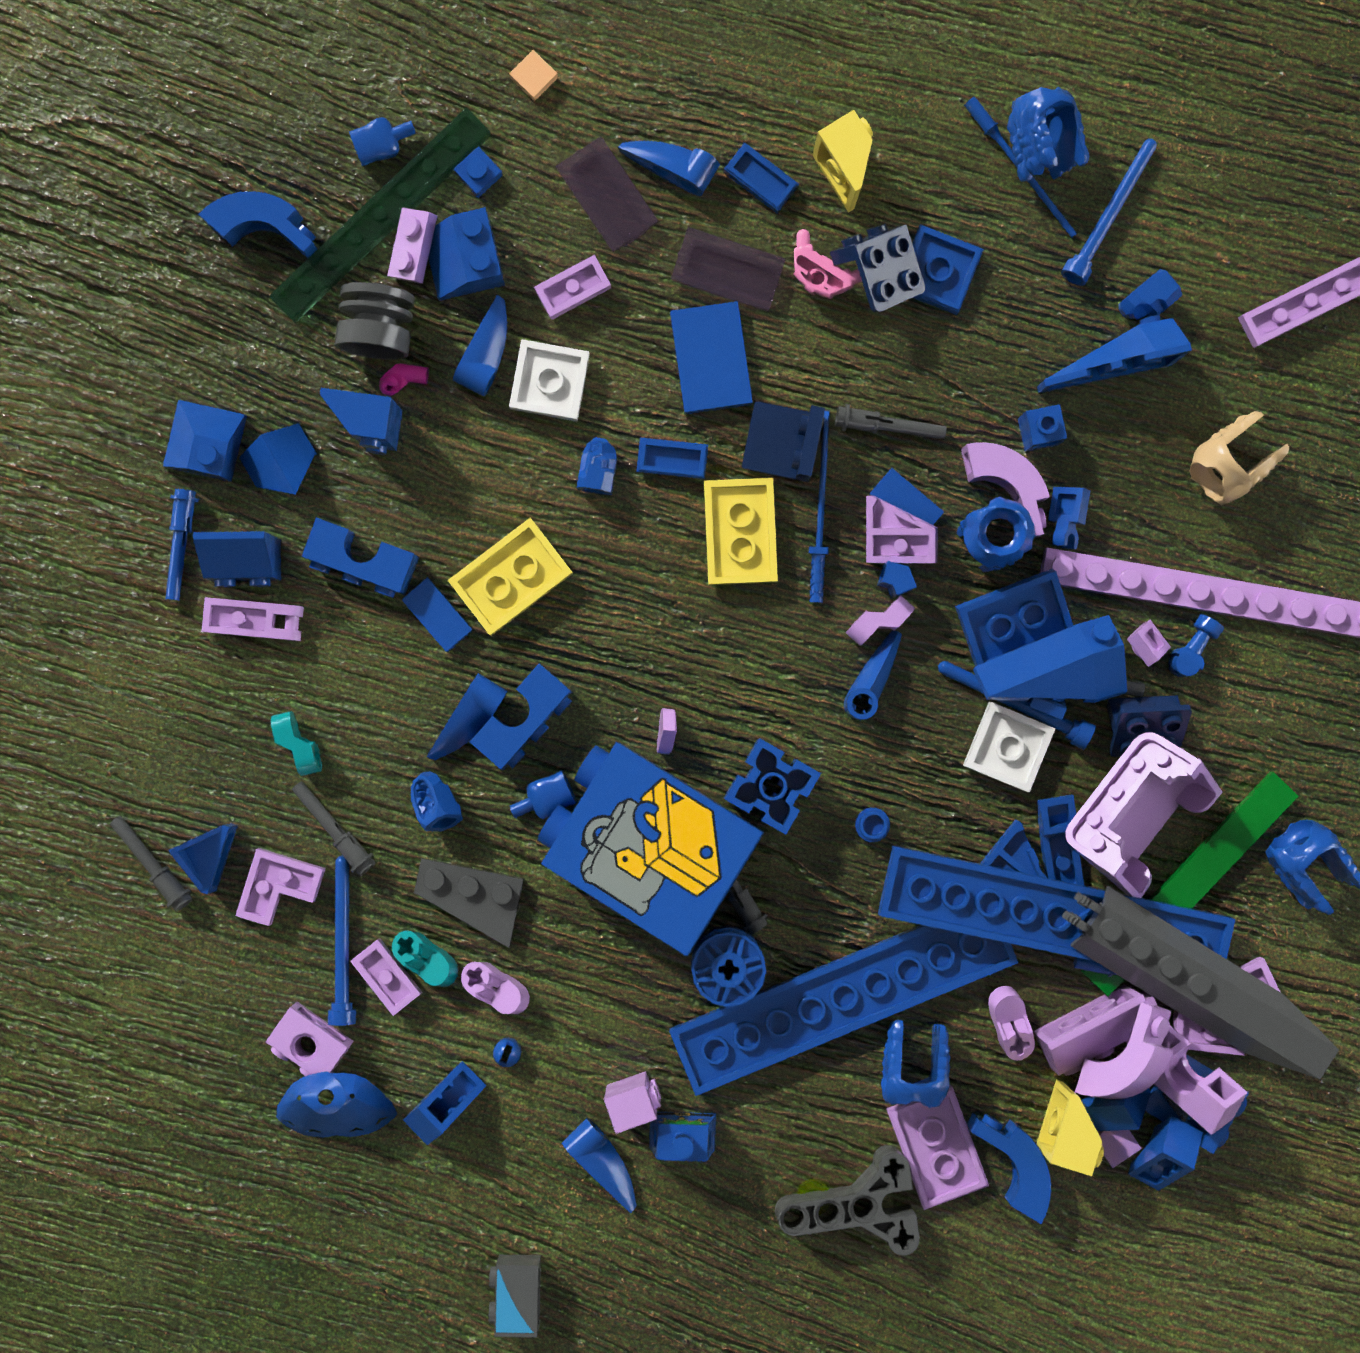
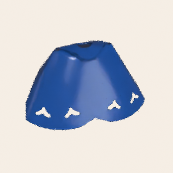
[276,1071,397,1138]

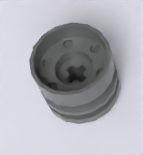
[334,282,415,360]

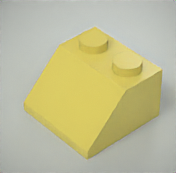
[812,110,873,213]
[1036,1080,1104,1176]

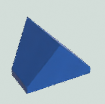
[239,423,317,495]
[168,823,238,894]

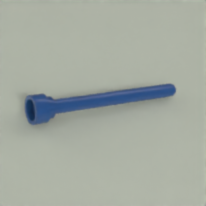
[1061,139,1157,286]
[938,661,1096,750]
[328,856,356,1026]

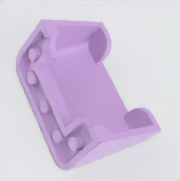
[1065,733,1222,898]

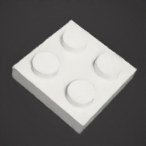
[509,339,590,422]
[963,702,1056,793]

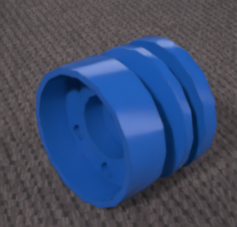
[691,925,766,1007]

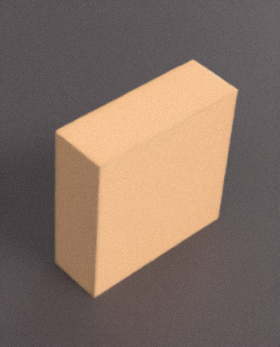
[509,50,558,102]

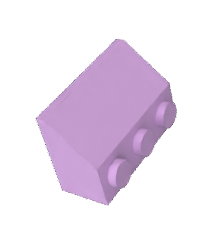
[1033,984,1147,1076]

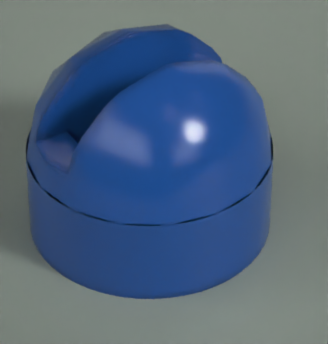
[493,1038,522,1067]

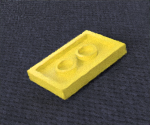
[704,478,778,585]
[448,518,573,636]

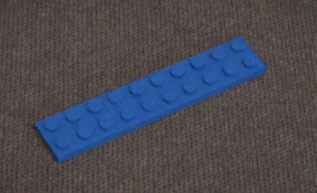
[878,845,1236,961]
[669,925,1019,1096]

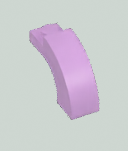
[961,443,1050,539]
[1075,1003,1174,1099]

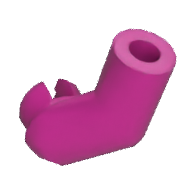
[379,363,429,396]

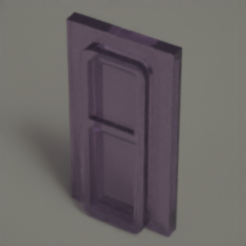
[555,136,658,252]
[671,227,786,312]

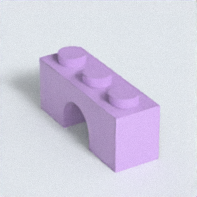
[1154,1026,1248,1135]

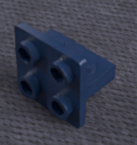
[1106,695,1192,757]

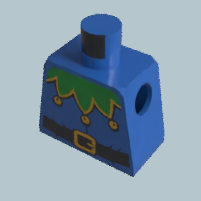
[649,1112,716,1162]

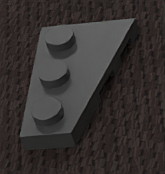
[414,858,524,948]

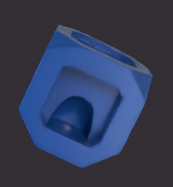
[1118,269,1182,320]
[577,437,617,495]
[411,771,463,832]

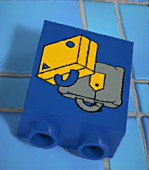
[537,742,765,956]

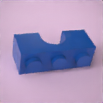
[301,517,419,598]
[470,663,573,770]

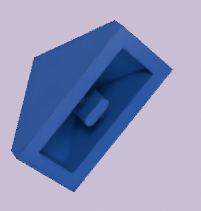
[1081,1088,1151,1131]

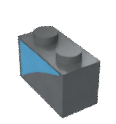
[488,1254,541,1337]

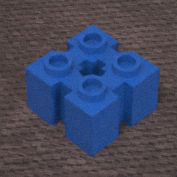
[724,738,821,835]

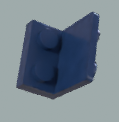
[742,402,825,482]

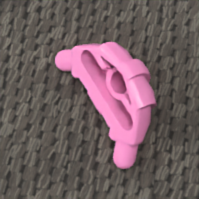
[794,229,862,299]

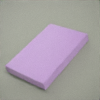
[886,1085,989,1210]

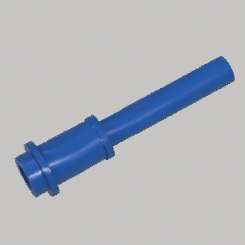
[165,489,199,601]

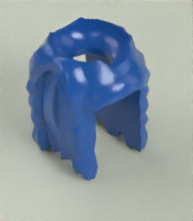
[1007,87,1089,182]
[957,496,1035,572]
[1265,820,1360,915]
[881,1020,951,1108]

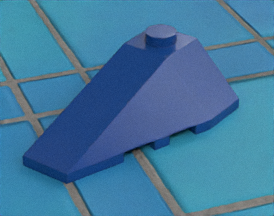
[1037,315,1192,393]
[973,615,1128,703]

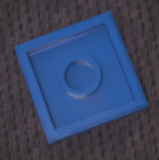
[912,224,984,315]

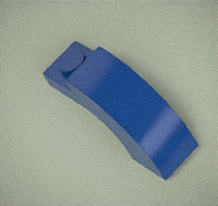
[198,191,320,261]
[966,1113,1051,1224]

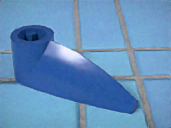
[618,141,720,196]
[453,295,507,397]
[844,630,902,720]
[427,673,508,760]
[562,1117,637,1213]

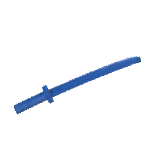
[809,411,830,603]

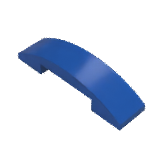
[1038,794,1084,886]

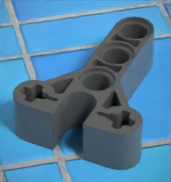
[775,1145,919,1256]

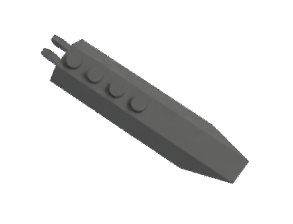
[1062,886,1339,1079]

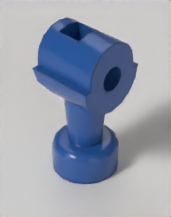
[1168,614,1225,677]

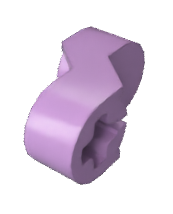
[846,595,915,646]
[461,962,530,1014]
[988,986,1035,1060]

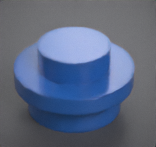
[855,807,890,842]

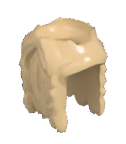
[1190,411,1290,506]

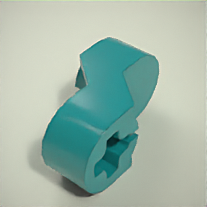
[271,711,322,776]
[392,931,459,987]

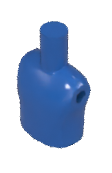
[349,117,416,167]
[510,770,577,819]

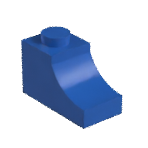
[403,1061,486,1145]
[1128,1116,1203,1191]

